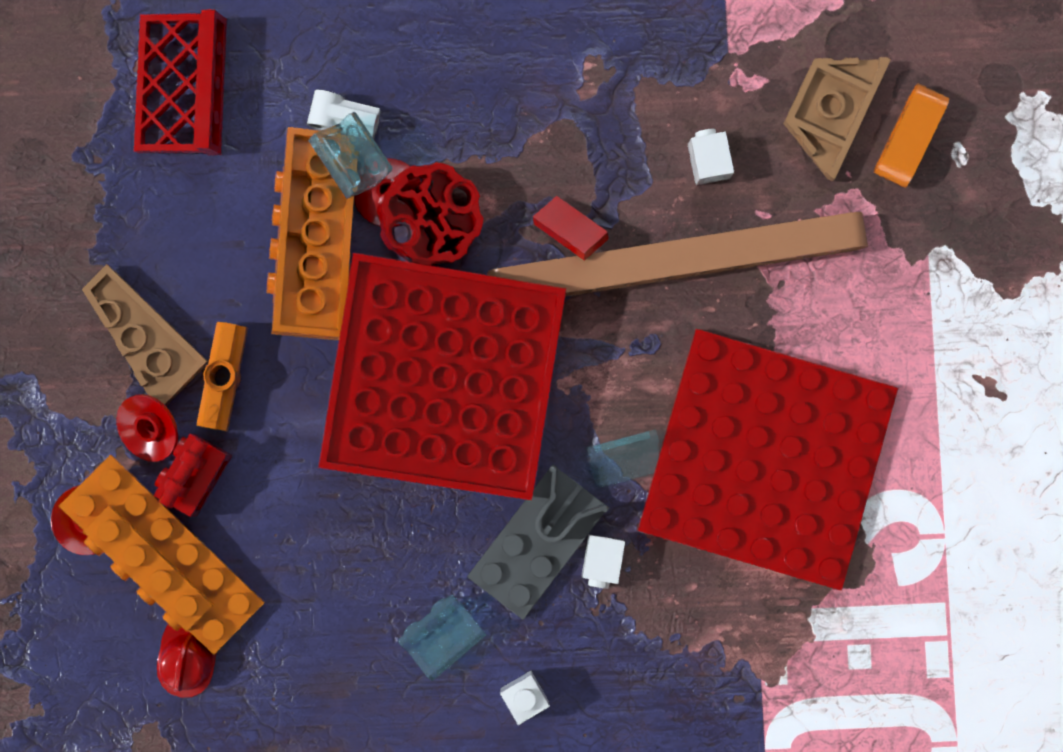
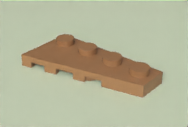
[82,264,209,406]

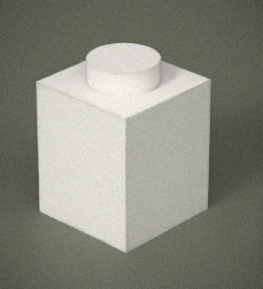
[688,129,734,185]
[581,534,625,589]
[500,671,549,725]

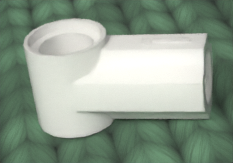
[307,90,381,139]

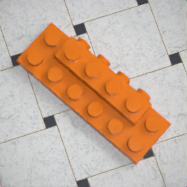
[266,127,358,341]
[59,455,265,655]

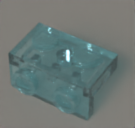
[308,112,392,199]
[398,595,487,681]

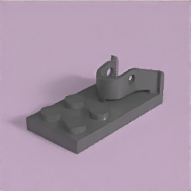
[467,464,610,620]

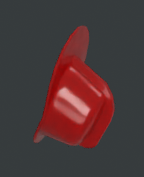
[157,624,217,698]

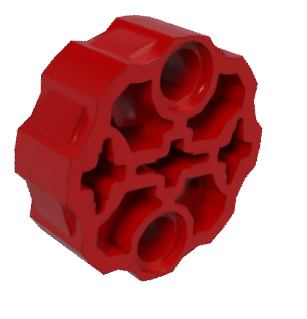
[376,162,484,266]

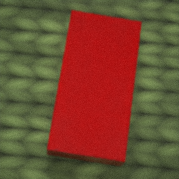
[533,196,608,261]

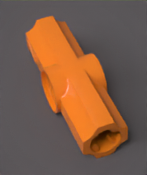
[196,322,248,431]

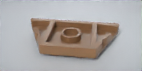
[783,57,891,182]

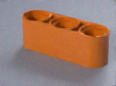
[873,83,950,188]

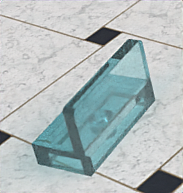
[586,429,660,488]

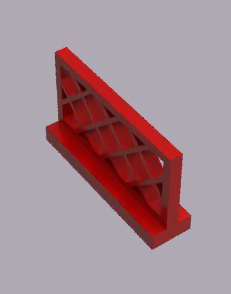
[134,9,227,155]

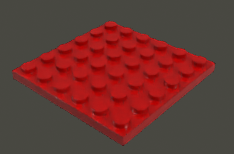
[318,253,566,500]
[637,329,898,591]

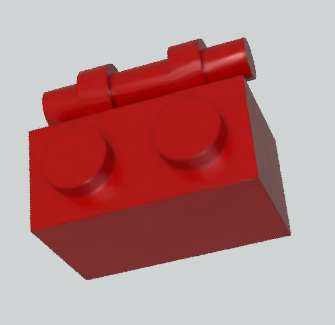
[153,434,233,517]

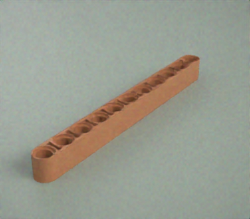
[487,212,868,297]

